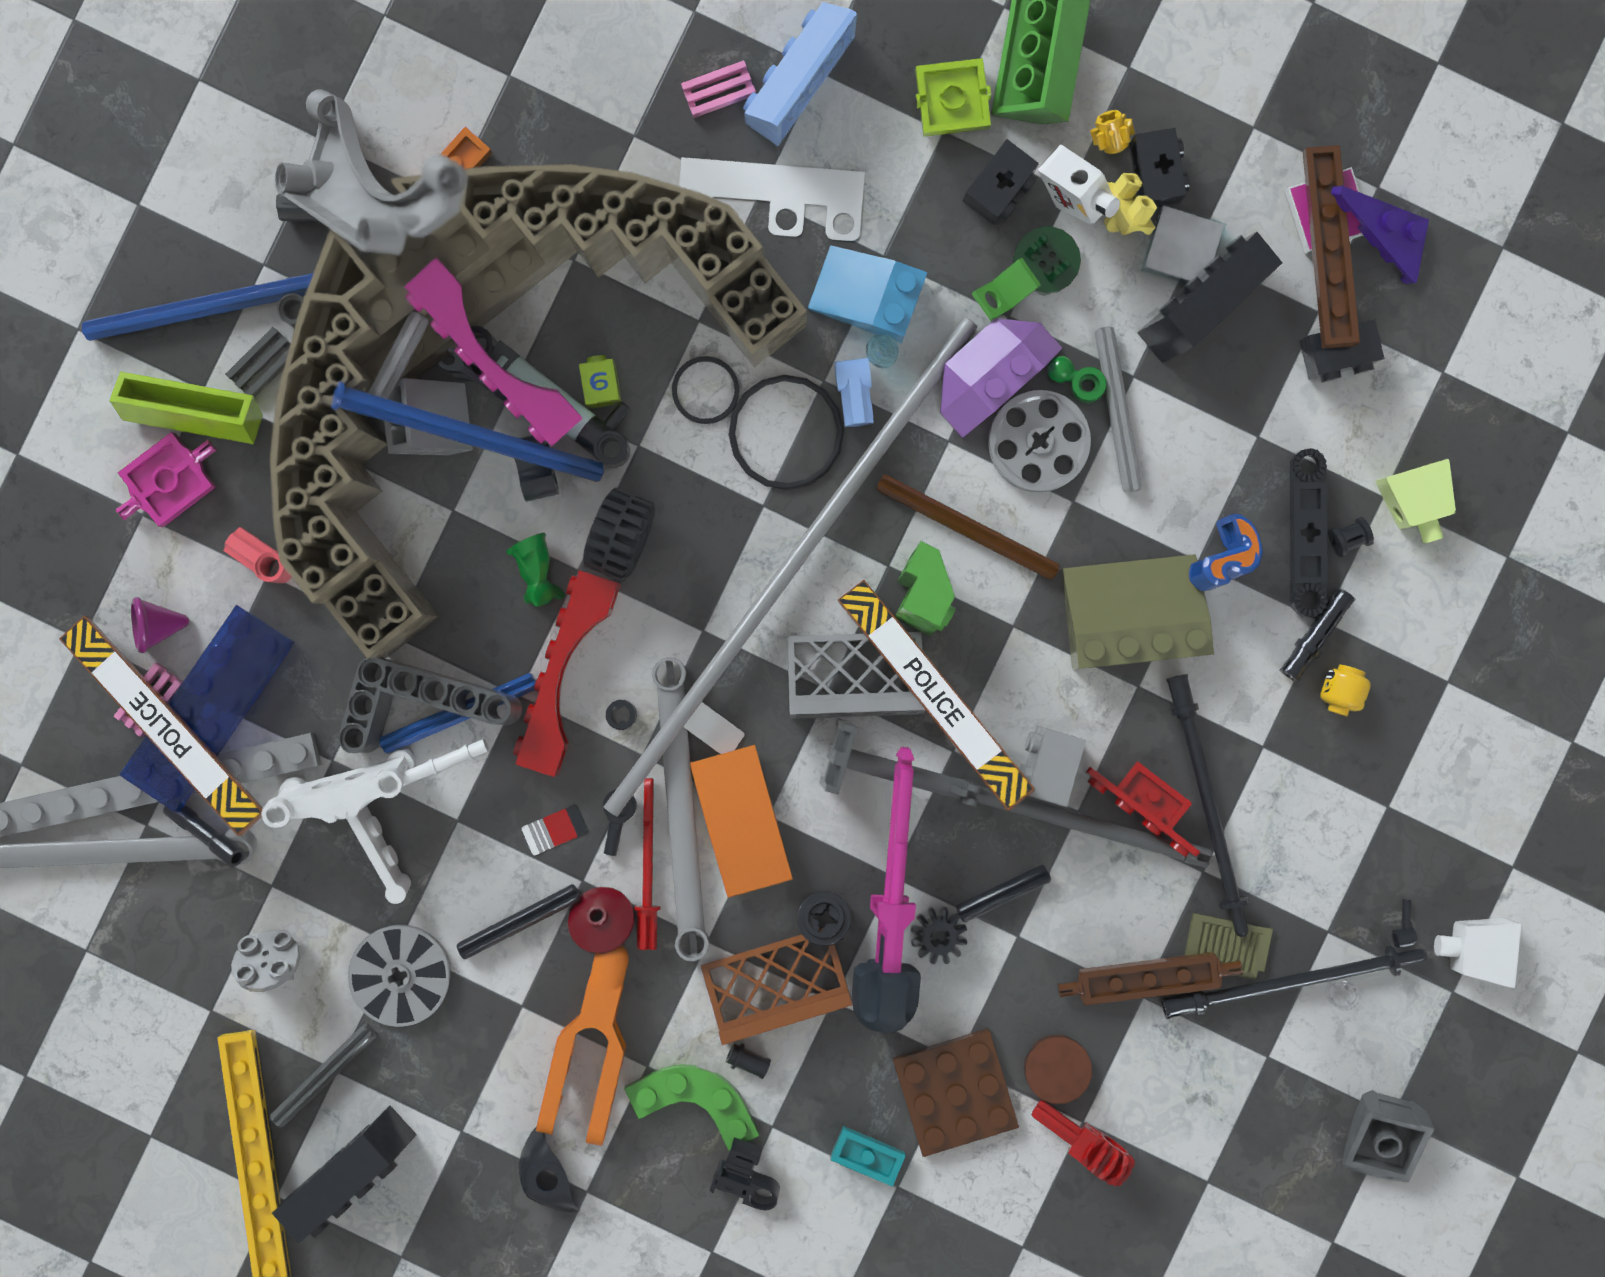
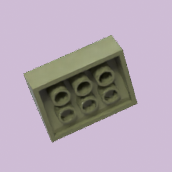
[1062,554,1214,669]

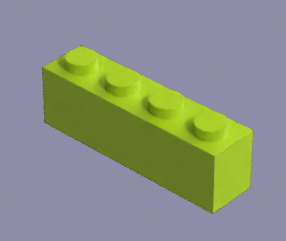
[109,371,263,444]

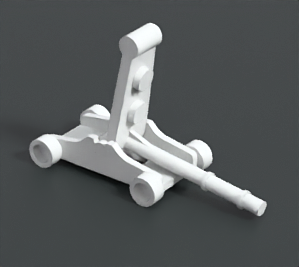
[261,739,489,904]

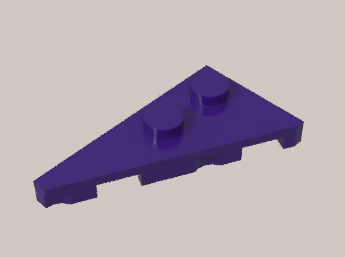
[1331,186,1429,284]

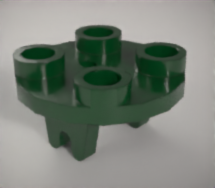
[1012,226,1081,296]

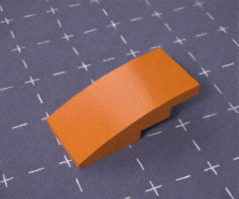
[690,745,793,898]

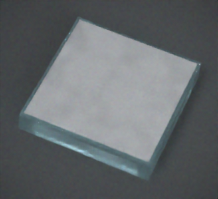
[1141,204,1226,284]

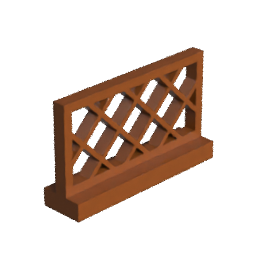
[700,927,853,1045]

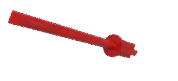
[634,778,661,950]

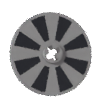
[348,925,451,1027]

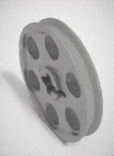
[988,390,1091,492]

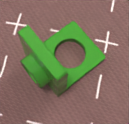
[972,258,1041,321]

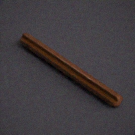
[876,475,1060,580]

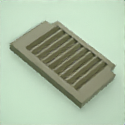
[1184,913,1273,980]

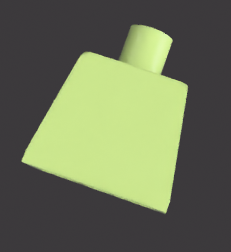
[1376,459,1456,544]

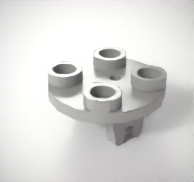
[231,930,301,992]

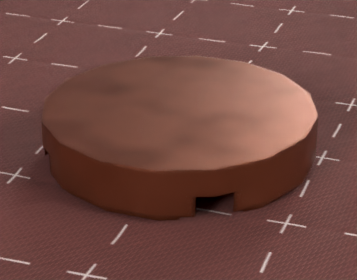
[1024,1035,1092,1104]

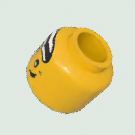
[1320,664,1371,717]

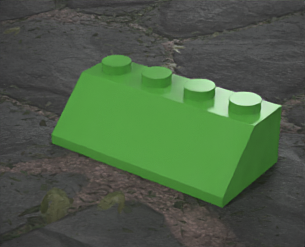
[991,0,1090,125]

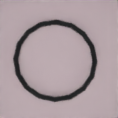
[728,375,844,490]

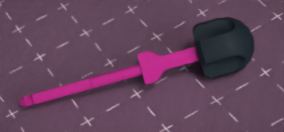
[852,747,921,1034]

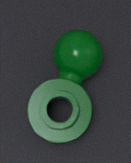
[1047,356,1106,403]

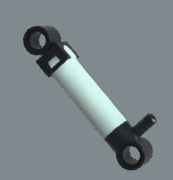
[471,326,630,468]

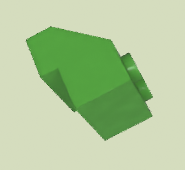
[895,541,956,636]

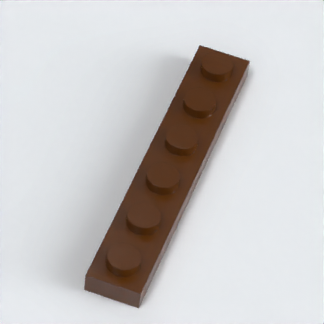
[1302,145,1360,348]

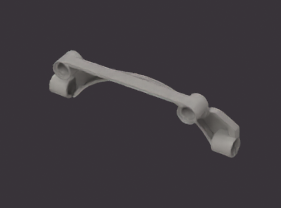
[275,89,467,255]

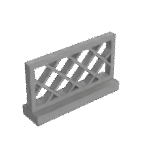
[787,632,926,719]

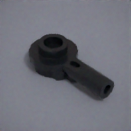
[603,789,637,856]

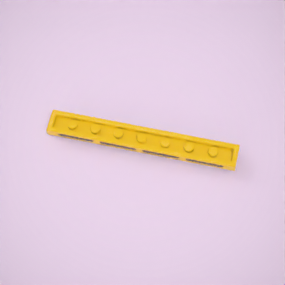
[217,1030,292,1277]

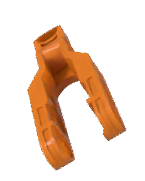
[536,945,629,1147]

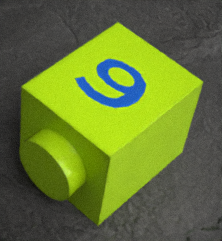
[579,355,622,409]

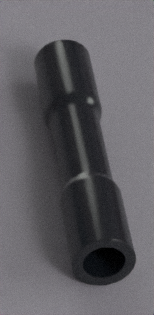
[163,798,245,867]

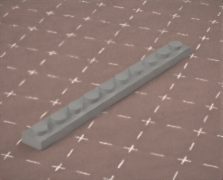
[0,733,321,837]

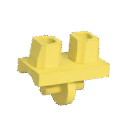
[1104,173,1157,235]

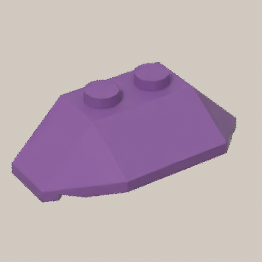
[940,318,1062,438]

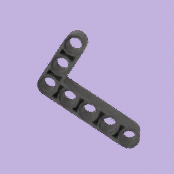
[338,658,522,753]

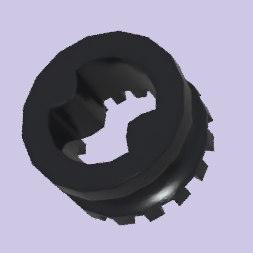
[606,700,637,730]

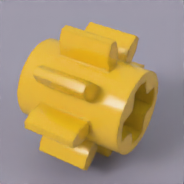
[1090,110,1135,154]

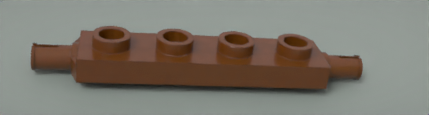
[1057,952,1243,1005]

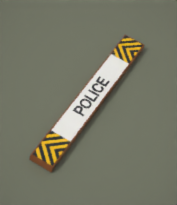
[838,580,1035,812]
[59,615,263,836]

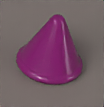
[131,597,190,654]

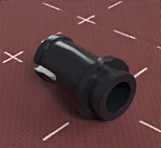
[726,1043,771,1079]

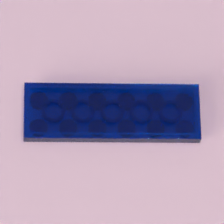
[119,605,295,812]

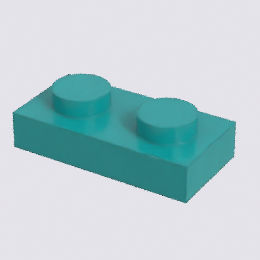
[830,1126,906,1187]

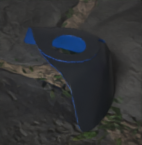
[518,1126,580,1213]

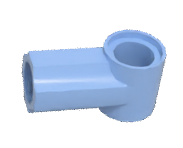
[834,358,874,427]

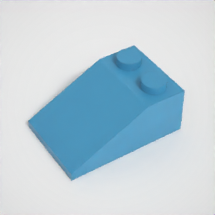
[808,245,928,344]

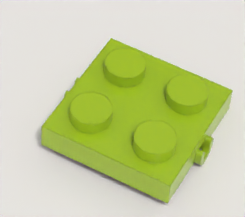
[915,58,991,137]

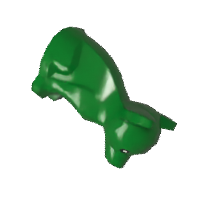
[506,532,565,607]

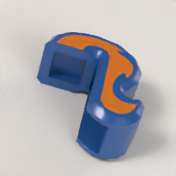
[1189,514,1263,591]

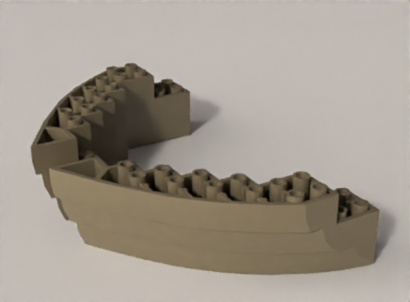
[270,164,807,659]

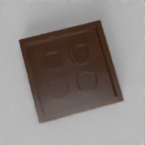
[893,1028,1019,1157]

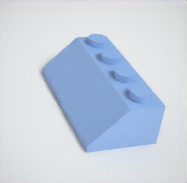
[743,2,857,146]

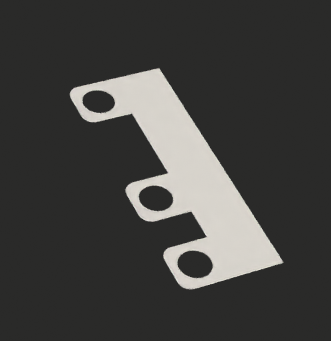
[679,157,865,241]

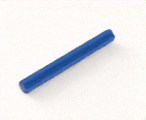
[379,673,536,754]

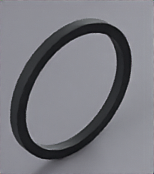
[672,356,739,424]

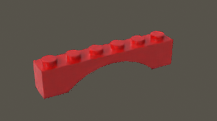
[513,570,621,777]

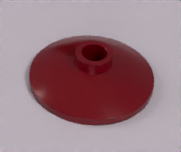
[568,887,635,954]

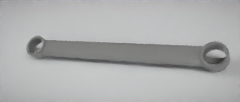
[652,657,709,961]
[0,829,257,868]

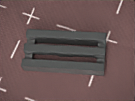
[225,327,291,398]

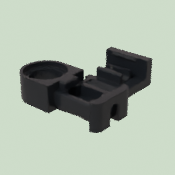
[710,1137,780,1211]

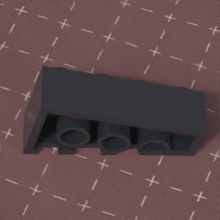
[1137,232,1283,363]
[272,1105,417,1243]

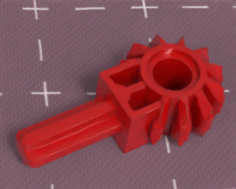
[1031,1100,1135,1187]

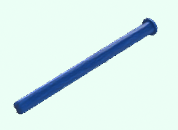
[82,273,314,341]
[332,381,604,482]

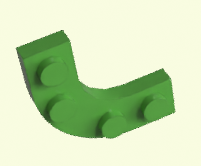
[624,1064,759,1150]

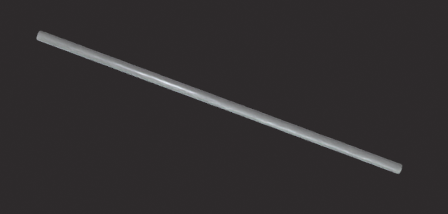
[604,317,977,817]

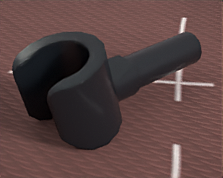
[1392,899,1417,948]

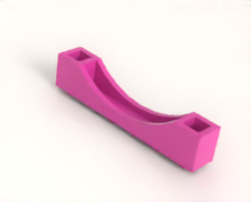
[404,257,583,446]

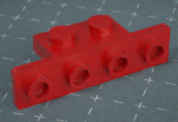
[1085,761,1201,858]

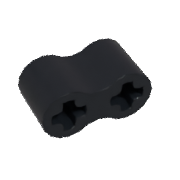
[514,435,559,502]

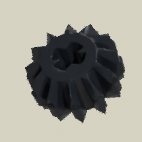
[910,906,968,964]

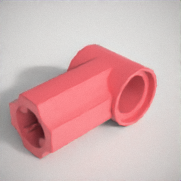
[223,527,292,584]

